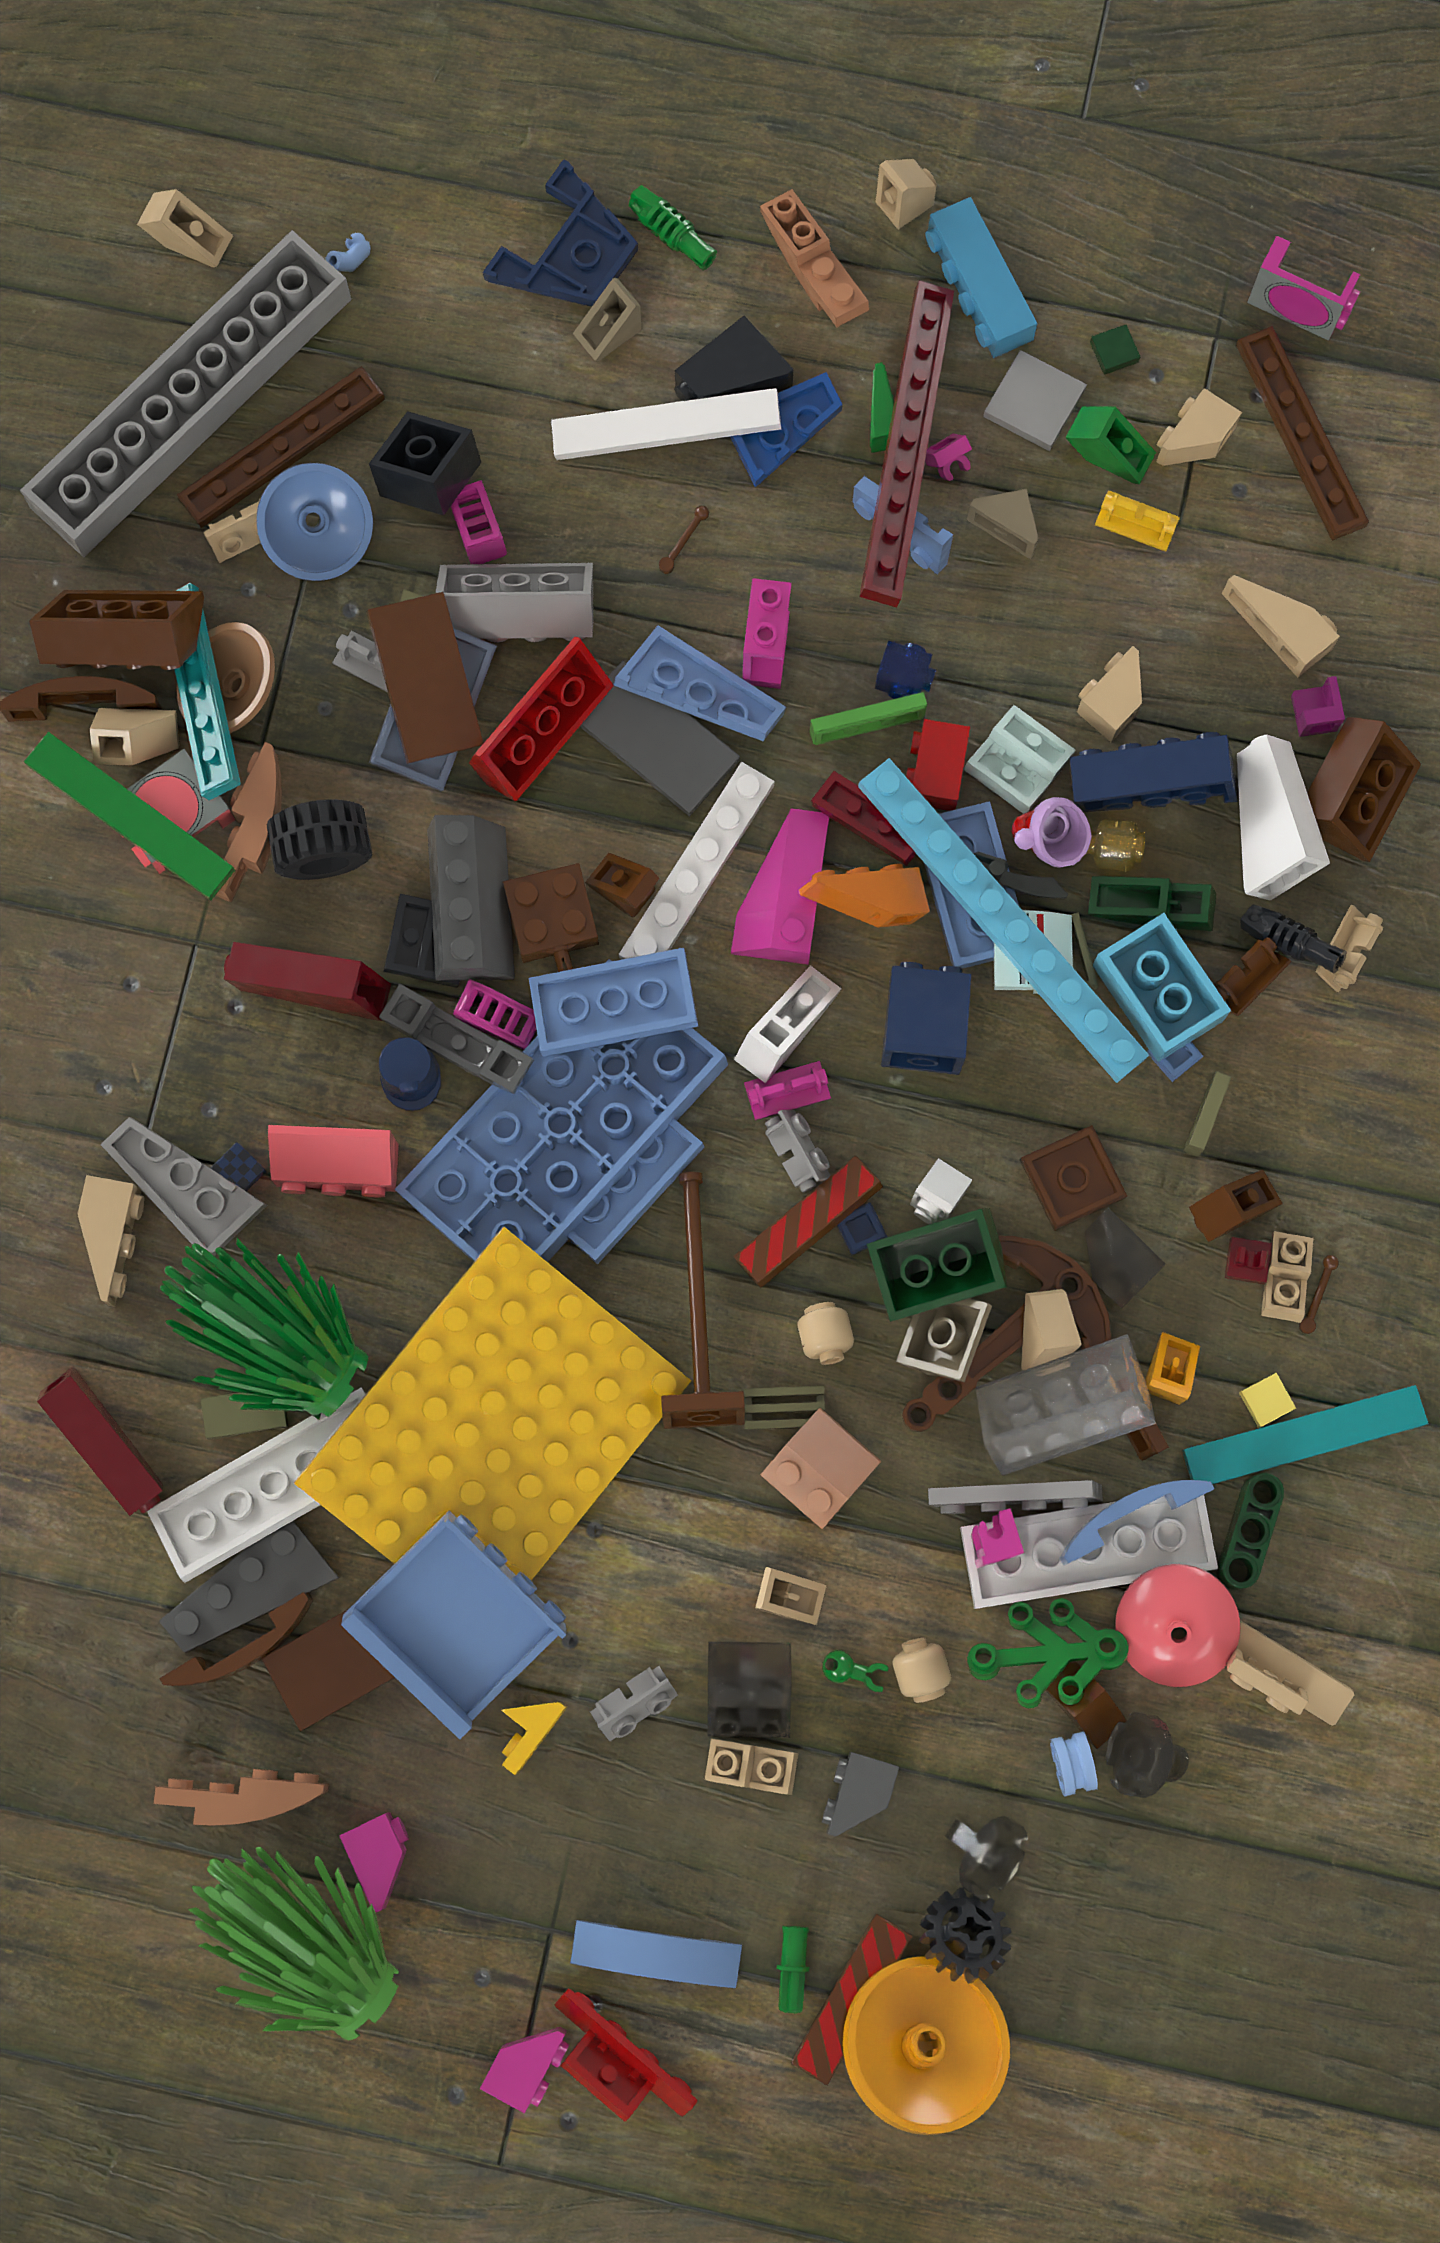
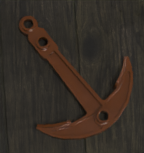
[902,1236,1112,1432]

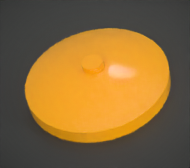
[843,1956,1010,2135]

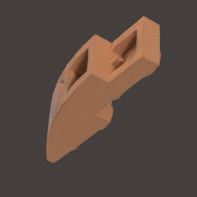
[760,189,869,328]
[216,742,282,902]
[154,1769,329,1826]

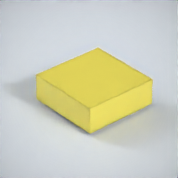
[1239,1373,1296,1428]

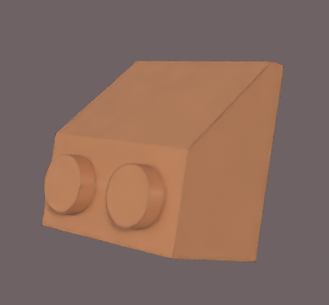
[760,1408,881,1529]

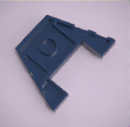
[483,159,638,307]

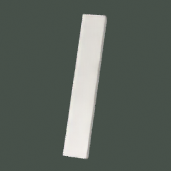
[551,388,781,460]

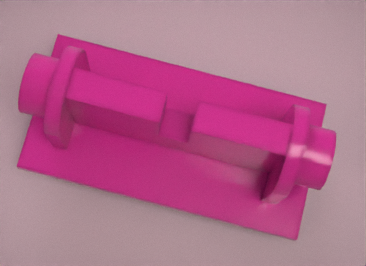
[744,1061,831,1120]

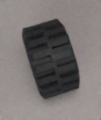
[266,799,372,880]

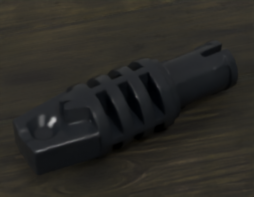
[1240,904,1347,974]

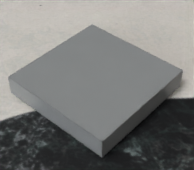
[983,350,1087,452]

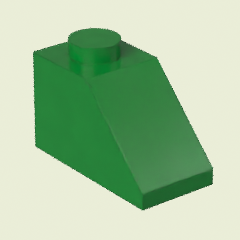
[1065,406,1156,484]

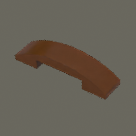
[0,676,162,722]
[159,1592,313,1686]

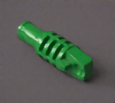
[629,185,717,271]

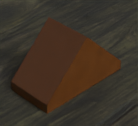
[1046,1661,1128,1749]

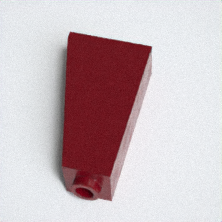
[223,942,391,1021]
[37,1366,163,1516]

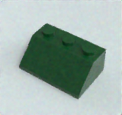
[867,1208,1007,1322]

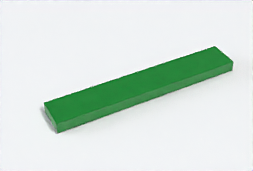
[24,732,235,901]

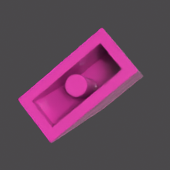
[340,1812,409,1913]

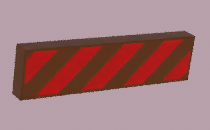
[733,1156,883,1288]
[791,1913,912,2086]

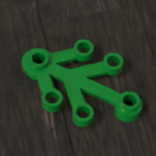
[967,1598,1128,1708]

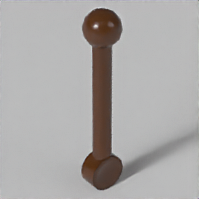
[659,505,709,574]
[1299,1255,1339,1334]

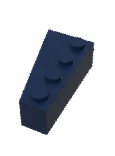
[1070,732,1238,812]

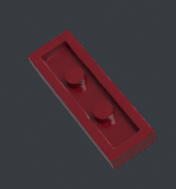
[811,771,916,866]

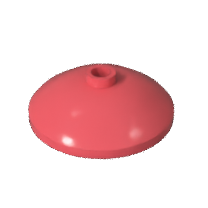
[1115,1564,1240,1687]

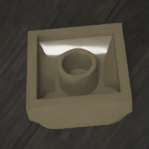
[896,1298,992,1382]

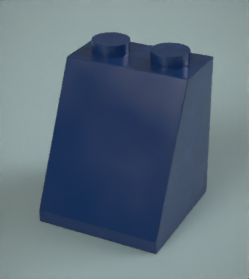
[881,962,971,1075]

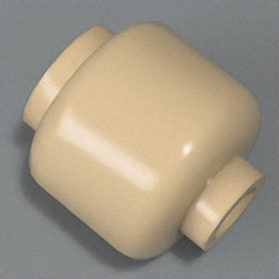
[798,1302,854,1365]
[892,1637,952,1703]

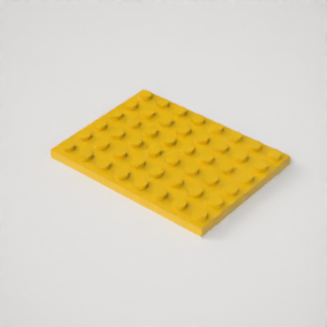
[294,1227,691,1581]

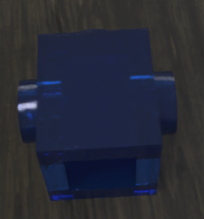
[875,641,936,699]

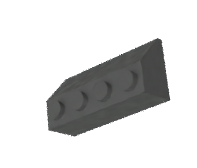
[427,815,515,981]

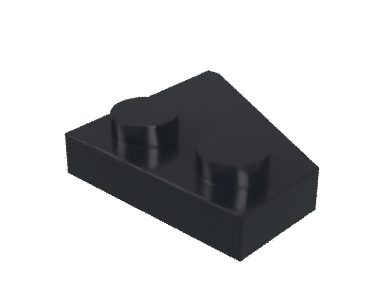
[383,893,460,988]

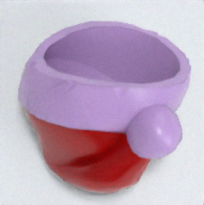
[1011,797,1092,868]

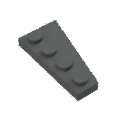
[159,1520,340,1653]

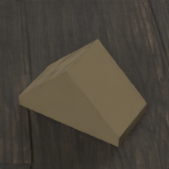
[573,278,642,361]
[967,489,1039,559]

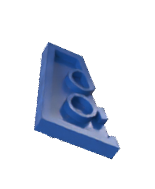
[730,372,842,487]

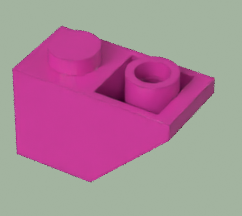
[480,2026,570,2114]

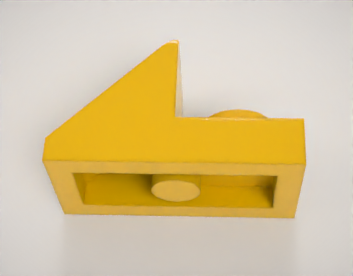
[501,1702,568,1775]

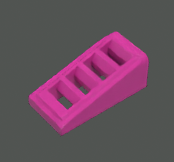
[450,480,507,564]
[453,979,537,1050]

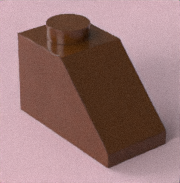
[1189,1169,1283,1242]

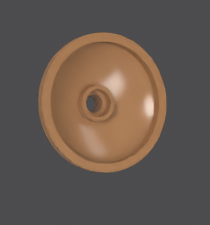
[177,622,275,733]

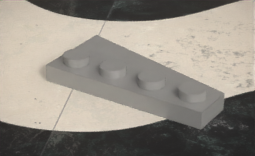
[100,1117,268,1256]
[928,1480,1103,1514]

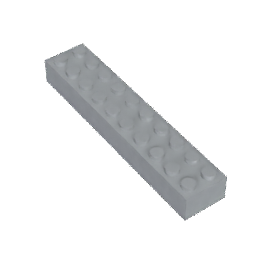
[20,230,352,557]

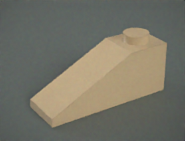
[1222,575,1340,678]

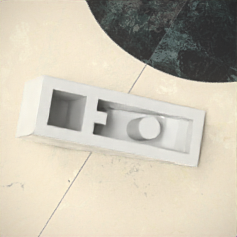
[734,965,842,1083]

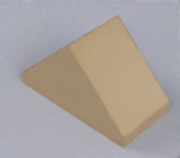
[1021,1289,1082,1372]
[755,1567,826,1625]

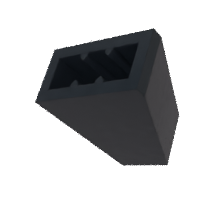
[674,316,794,401]

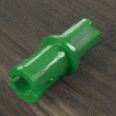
[776,1926,810,2013]

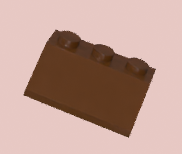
[1307,717,1421,862]

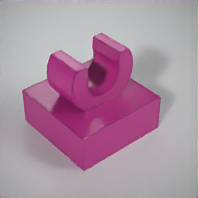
[925,434,972,481]

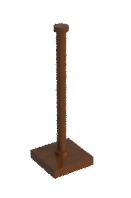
[661,1172,745,1429]

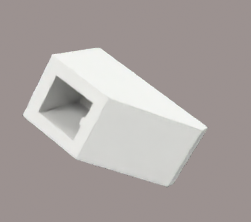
[910,1158,972,1224]

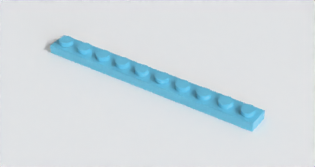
[858,758,1149,1083]

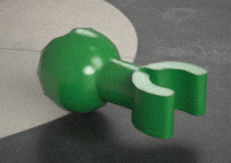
[822,1650,889,1692]

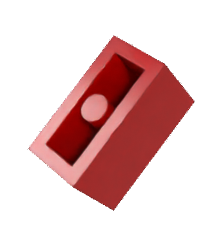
[906,719,970,811]

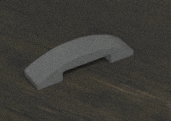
[379,984,534,1094]

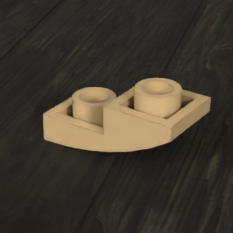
[1261,1231,1314,1323]
[705,1739,799,1795]

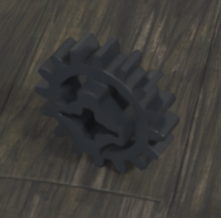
[919,1888,1012,1984]

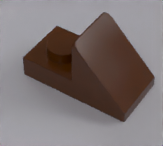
[585,853,660,917]

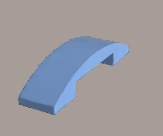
[1060,1480,1214,1565]
[570,1920,742,1988]

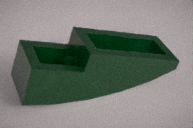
[1088,876,1217,931]

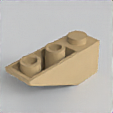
[78,1175,144,1307]

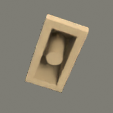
[876,159,936,230]
[137,189,233,267]

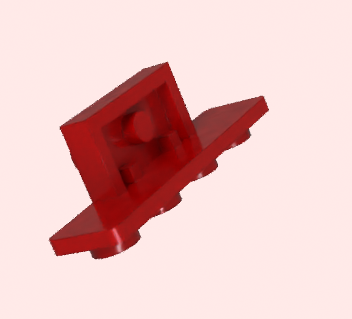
[554,1988,698,2122]

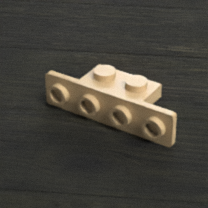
[1227,1620,1354,1725]

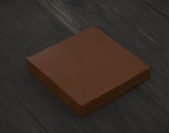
[1020,1125,1127,1231]

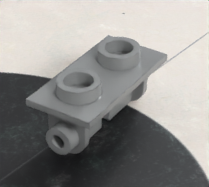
[332,631,388,692]
[765,1110,831,1193]
[590,1666,678,1741]

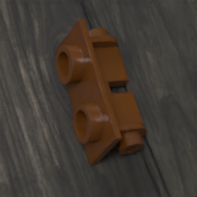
[1214,937,1292,1016]

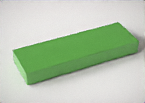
[810,692,927,745]

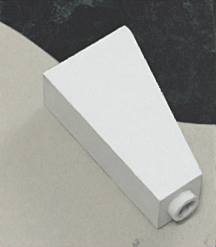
[1237,734,1330,901]

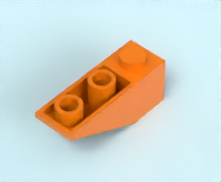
[799,864,930,928]

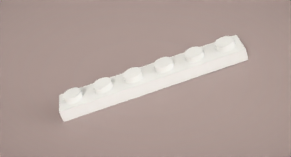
[619,762,775,960]

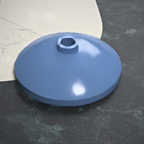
[256,463,373,581]

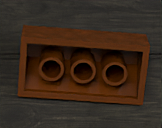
[29,590,204,670]

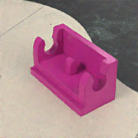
[972,1508,1024,1568]

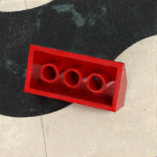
[469,636,614,802]

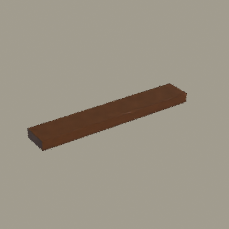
[1236,326,1369,541]
[177,366,385,528]

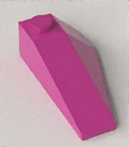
[731,808,829,965]

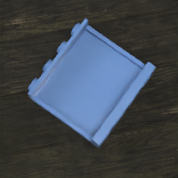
[341,1510,567,1739]

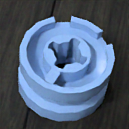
[1050,1732,1098,1796]

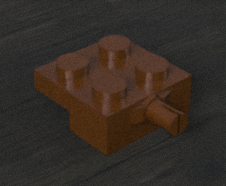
[503,863,599,972]

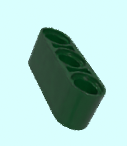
[1216,1473,1284,1590]

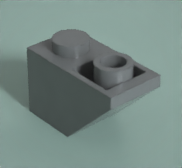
[821,1751,899,1837]

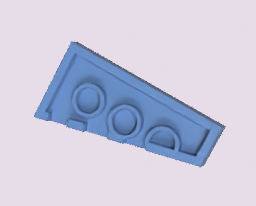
[614,625,786,741]

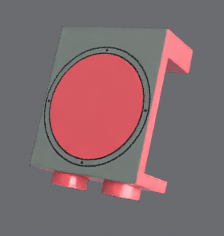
[121,749,235,874]

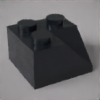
[369,411,482,516]

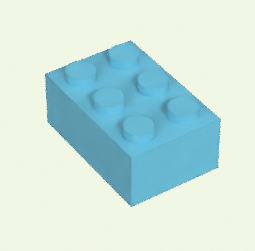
[1093,913,1231,1062]

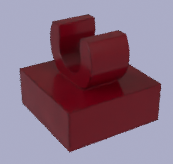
[1224,1237,1272,1284]

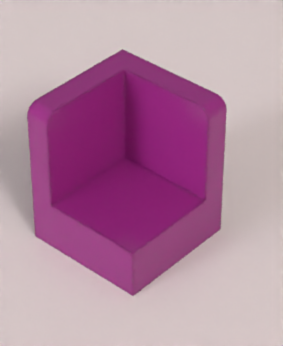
[1291,676,1345,737]

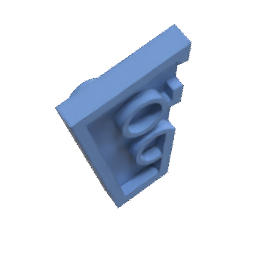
[852,476,953,574]

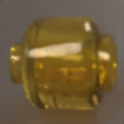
[1087,819,1145,872]

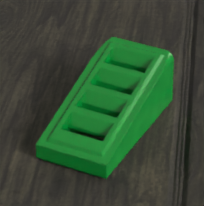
[870,362,894,453]

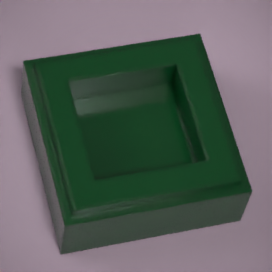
[1090,324,1140,375]

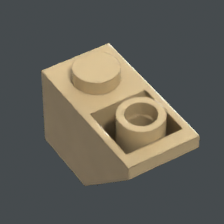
[1156,388,1242,466]
[1077,646,1142,742]
[90,708,179,765]

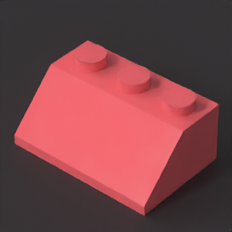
[268,1125,399,1198]

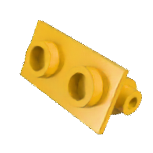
[1095,490,1180,552]

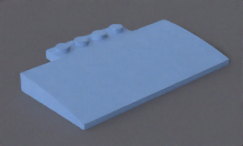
[394,959,728,1264]

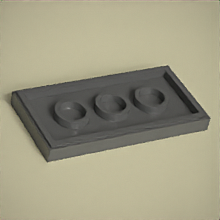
[580,660,740,817]

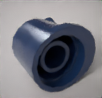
[379,1038,441,1111]

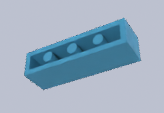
[925,197,1038,358]

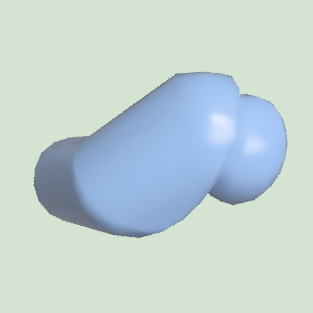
[326,233,371,272]

